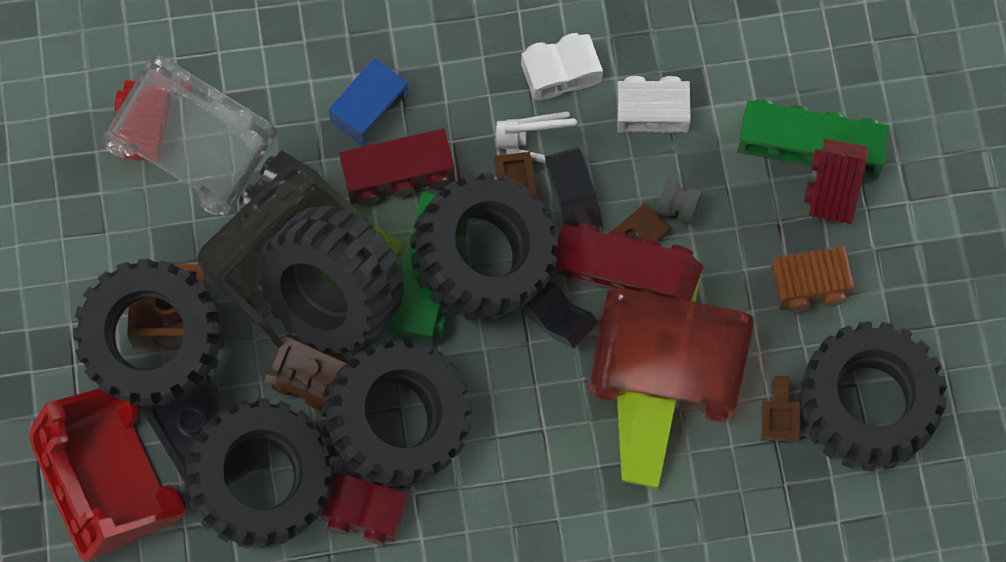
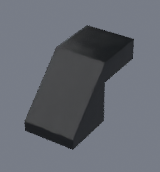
[544,147,603,228]
[520,281,599,348]

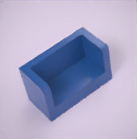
[329,58,409,147]

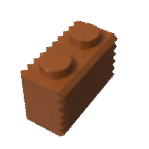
[770,246,855,312]

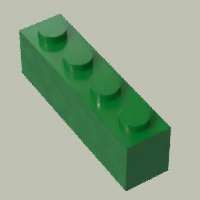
[737,99,890,178]
[389,192,470,348]

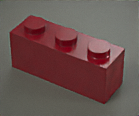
[339,128,455,205]

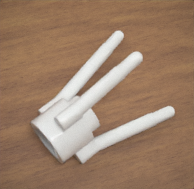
[496,112,577,164]

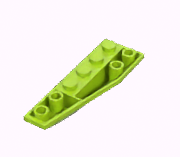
[613,275,701,489]

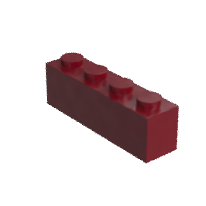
[552,223,704,307]

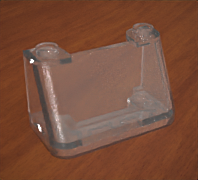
[101,54,278,217]

